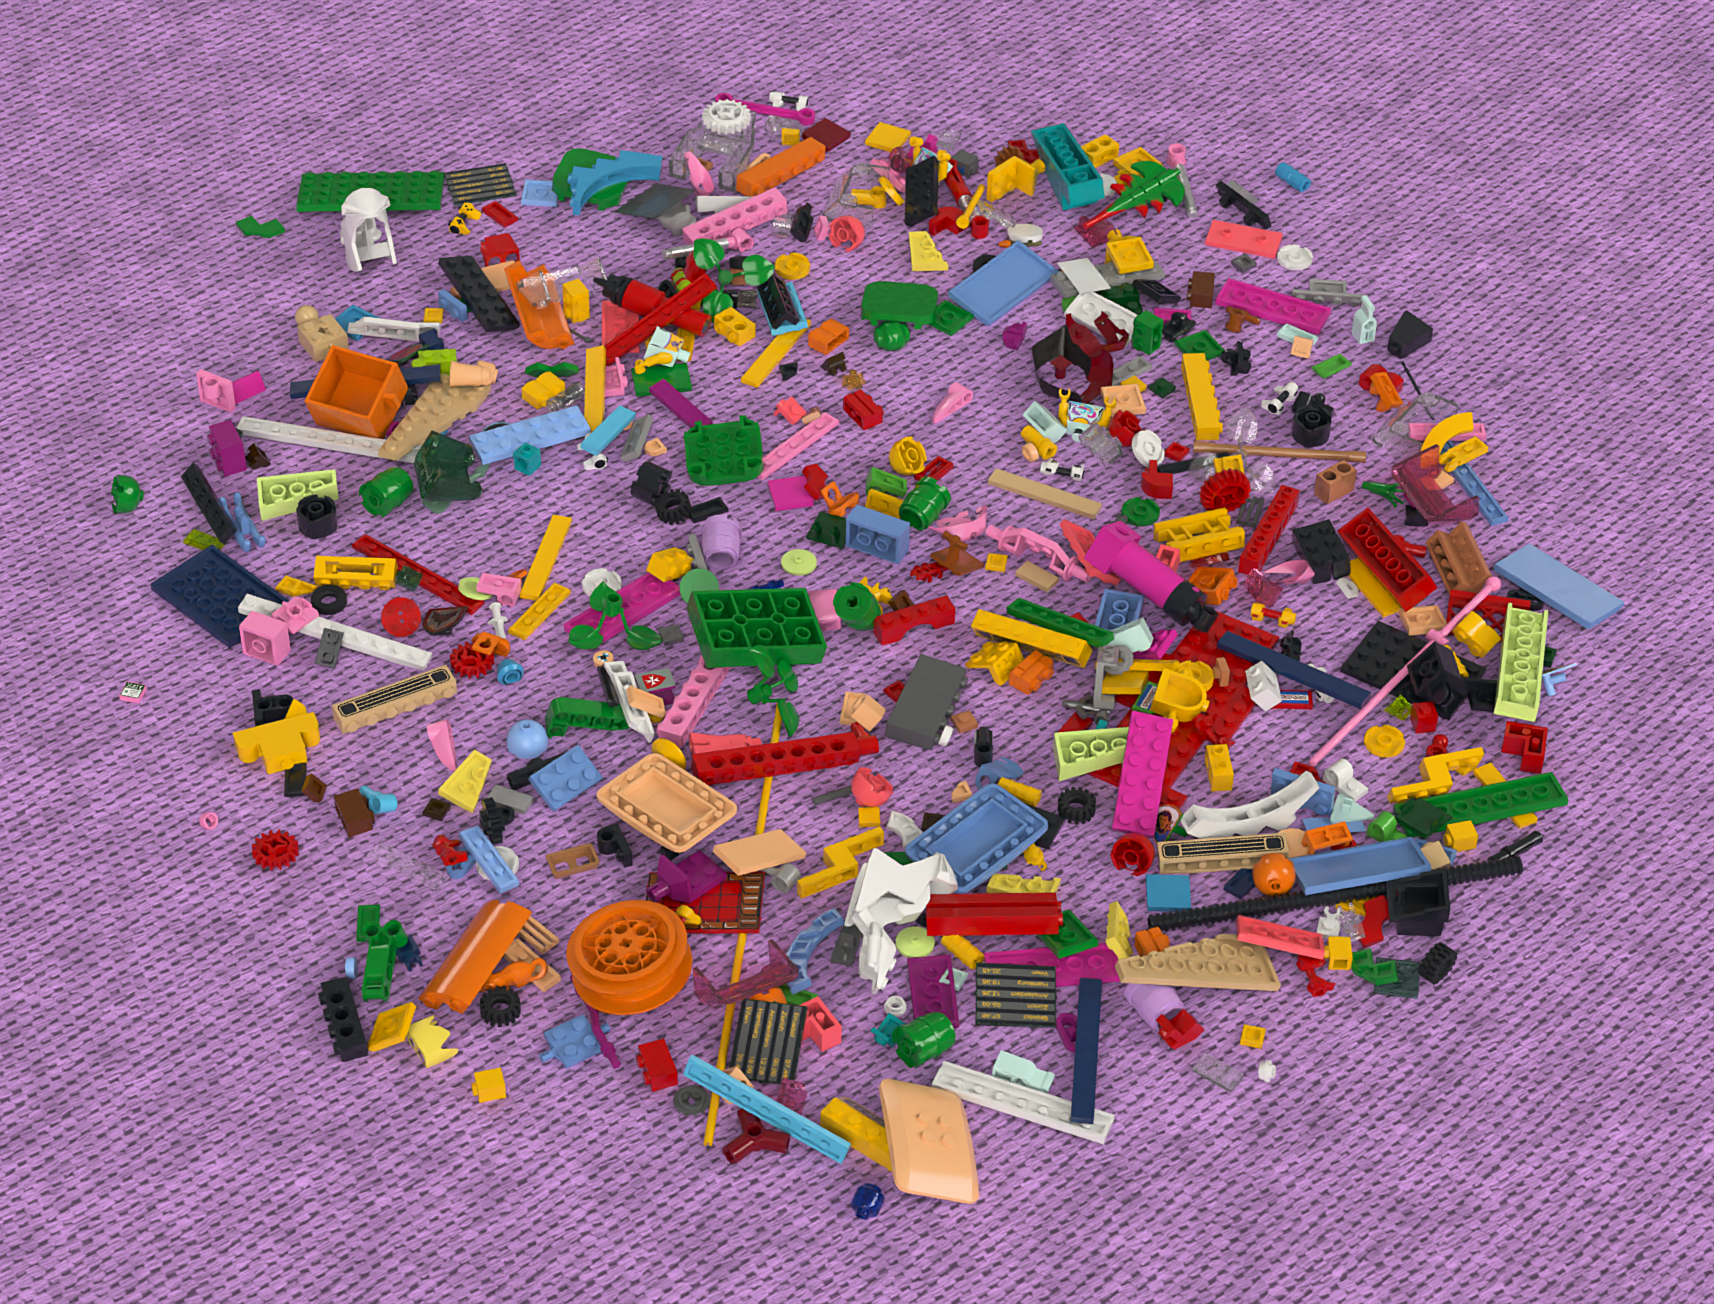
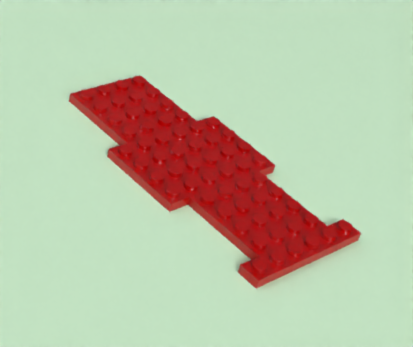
[1086,611,1279,809]

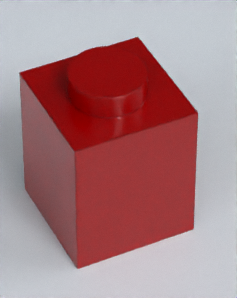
[1410,701,1438,734]

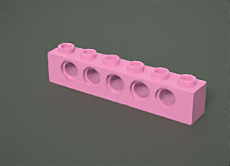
[682,187,788,245]
[656,655,731,749]

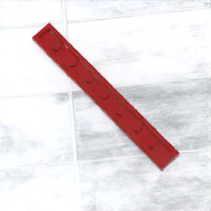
[604,273,717,366]
[352,534,485,615]

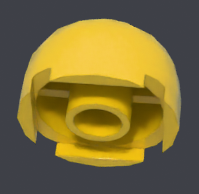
[888,436,927,476]

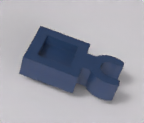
[396,935,423,972]

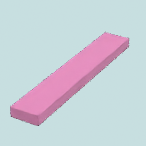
[758,412,839,480]

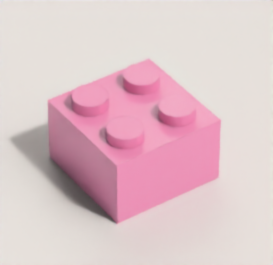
[239,611,291,666]

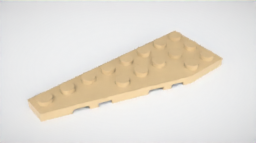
[378,374,491,461]
[1115,934,1281,991]

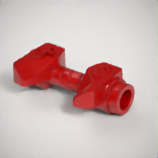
[1191,713,1235,750]
[431,835,468,866]
[1296,954,1336,997]

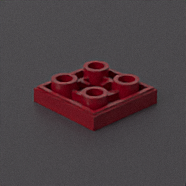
[802,118,851,152]

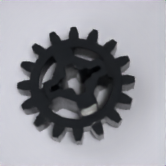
[479,797,505,844]

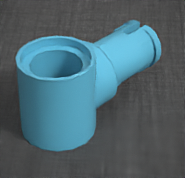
[359,785,397,814]

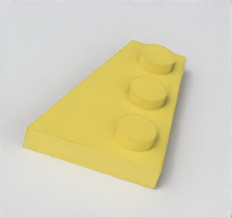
[909,231,948,271]
[438,750,492,813]
[986,874,1061,893]
[1105,901,1133,960]

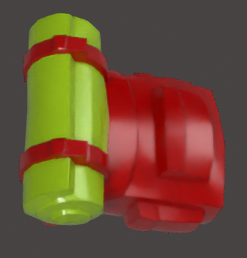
[670,249,714,291]

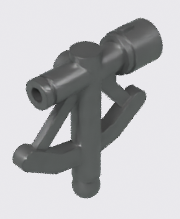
[1061,695,1111,725]

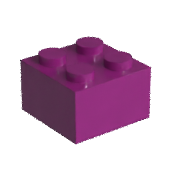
[207,420,247,477]

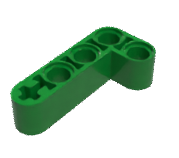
[545,697,629,738]

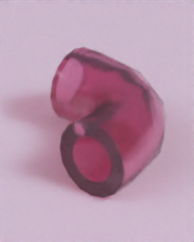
[889,147,913,173]

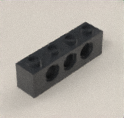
[318,977,368,1062]

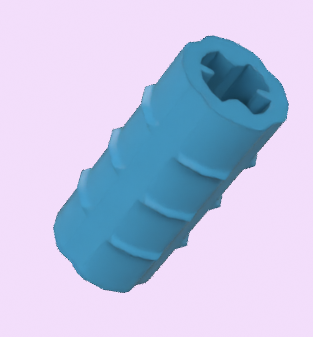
[1275,162,1311,192]

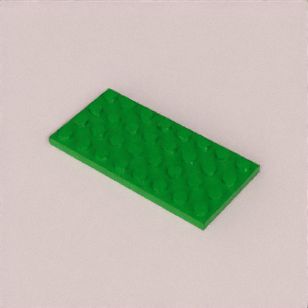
[296,170,444,212]

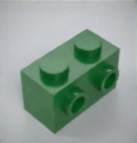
[1132,310,1163,356]

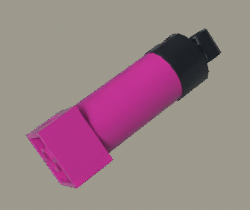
[1084,521,1219,633]

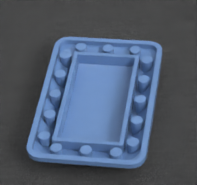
[905,784,1048,894]

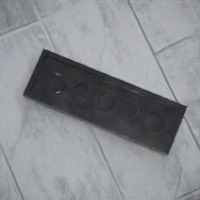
[438,255,520,332]

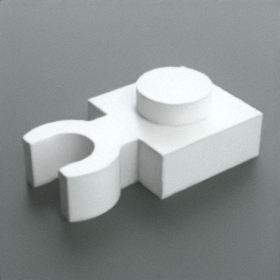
[1317,906,1341,939]

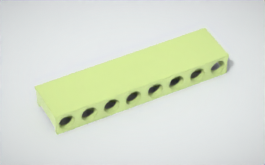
[1494,603,1548,722]

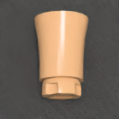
[449,361,489,387]

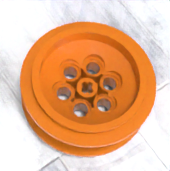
[566,900,693,1015]

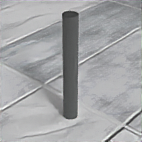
[812,785,852,806]

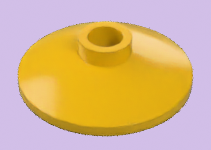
[651,738,686,770]

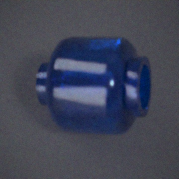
[851,1183,885,1220]

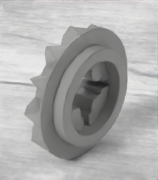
[1104,645,1134,676]

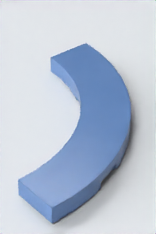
[784,908,845,995]

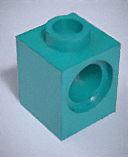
[513,443,541,476]

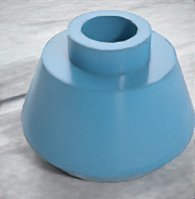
[497,659,524,685]

